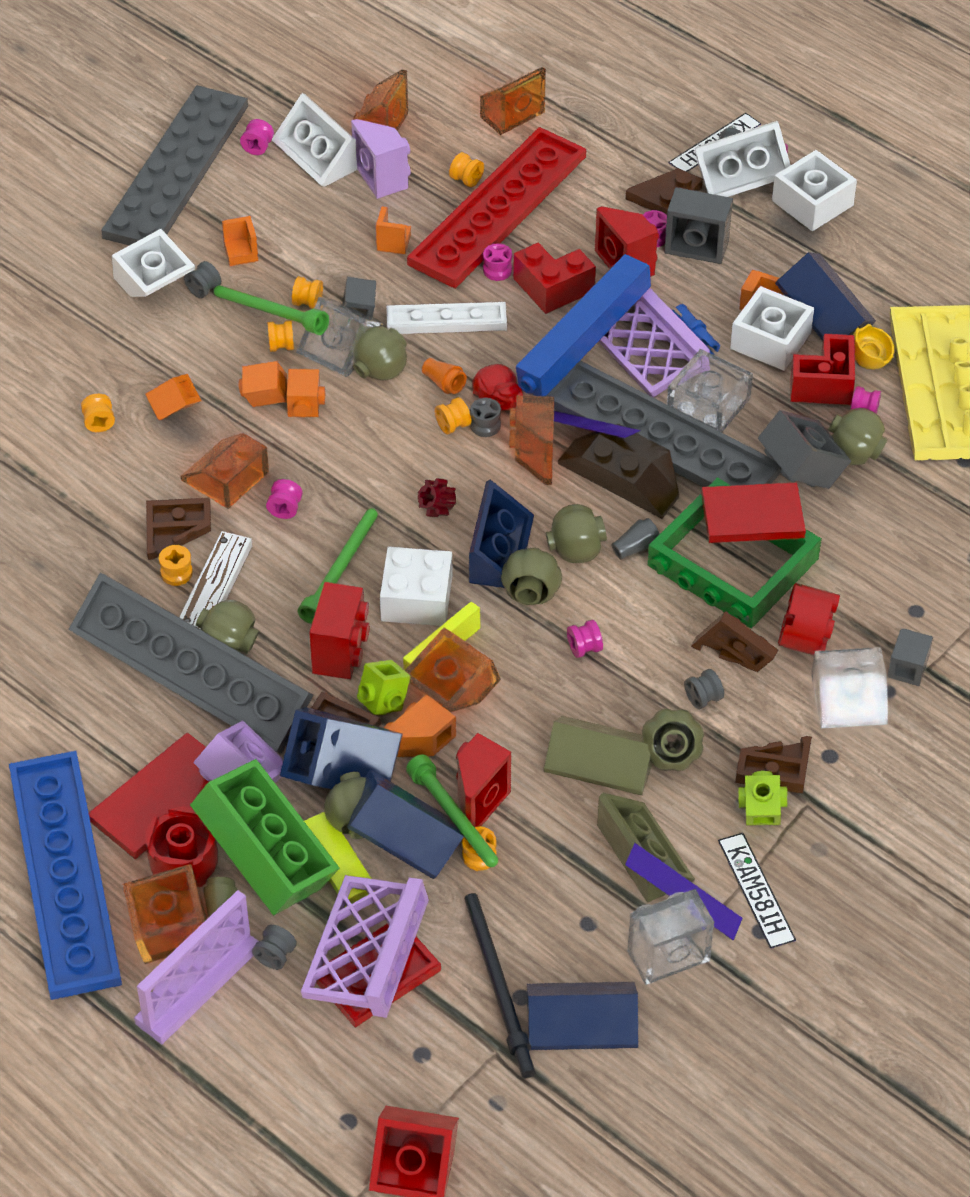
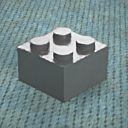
[665,187,733,264]
[758,410,851,489]

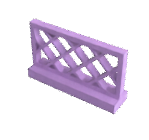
[598,288,712,397]
[301,875,429,1018]
[134,890,259,1045]

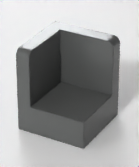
[342,277,376,326]
[887,628,933,686]

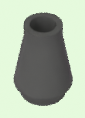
[611,518,660,560]

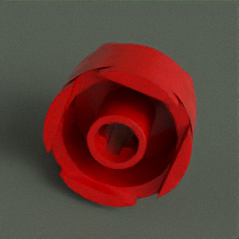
[778,583,840,658]
[145,806,219,888]

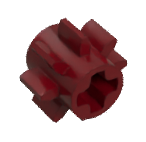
[418,478,456,518]

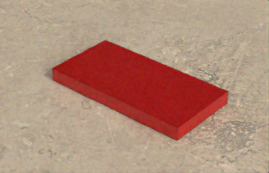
[89,732,209,859]

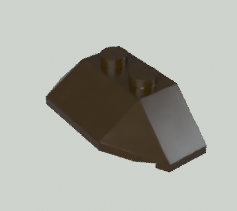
[558,423,679,519]

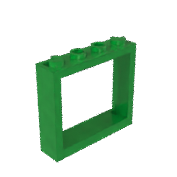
[647,477,822,629]

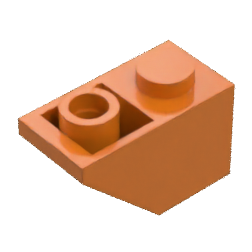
[384,694,456,757]

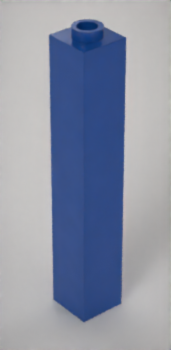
[516,254,651,399]

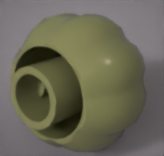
[352,326,407,380]
[828,408,888,465]
[546,504,607,563]
[501,548,562,605]
[195,600,259,654]
[642,708,704,771]
[324,772,366,839]

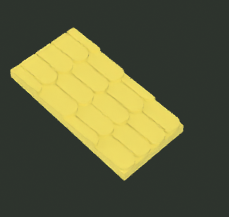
[890,305,970,460]

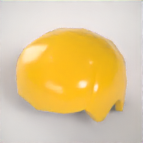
[853,324,895,369]

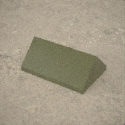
[544,716,658,796]
[597,793,695,903]

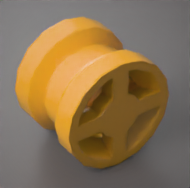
[449,152,484,188]
[292,276,323,309]
[267,320,294,352]
[81,393,115,432]
[435,397,471,435]
[159,545,193,586]
[462,826,497,871]

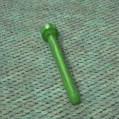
[214,285,329,335]
[297,508,378,624]
[406,754,498,867]

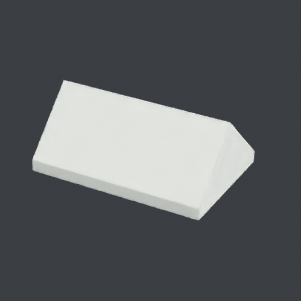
[272,93,357,187]
[695,121,790,197]

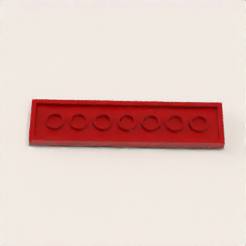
[407,127,586,289]

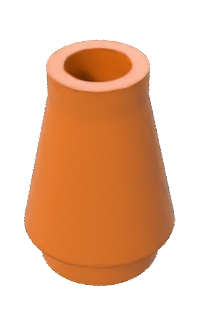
[422,358,467,394]

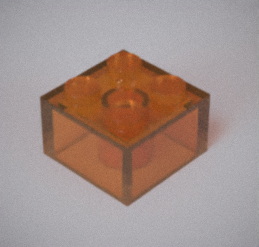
[122,864,207,964]

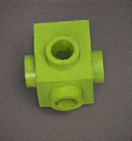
[357,660,411,715]
[738,771,787,826]

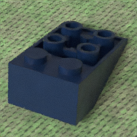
[280,707,403,789]

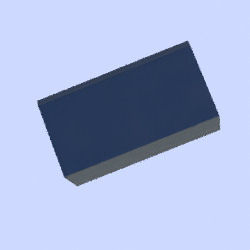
[775,252,876,341]
[469,479,534,588]
[347,770,464,879]
[527,982,638,1050]

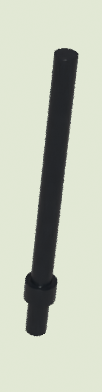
[464,893,536,1079]

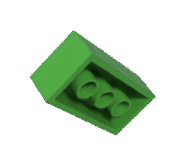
[190,759,340,916]

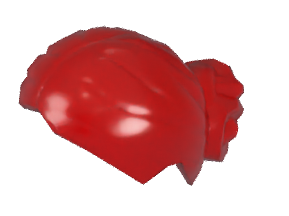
[472,364,524,410]

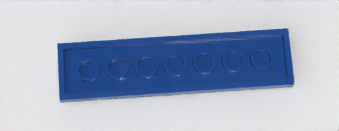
[9,751,122,1000]

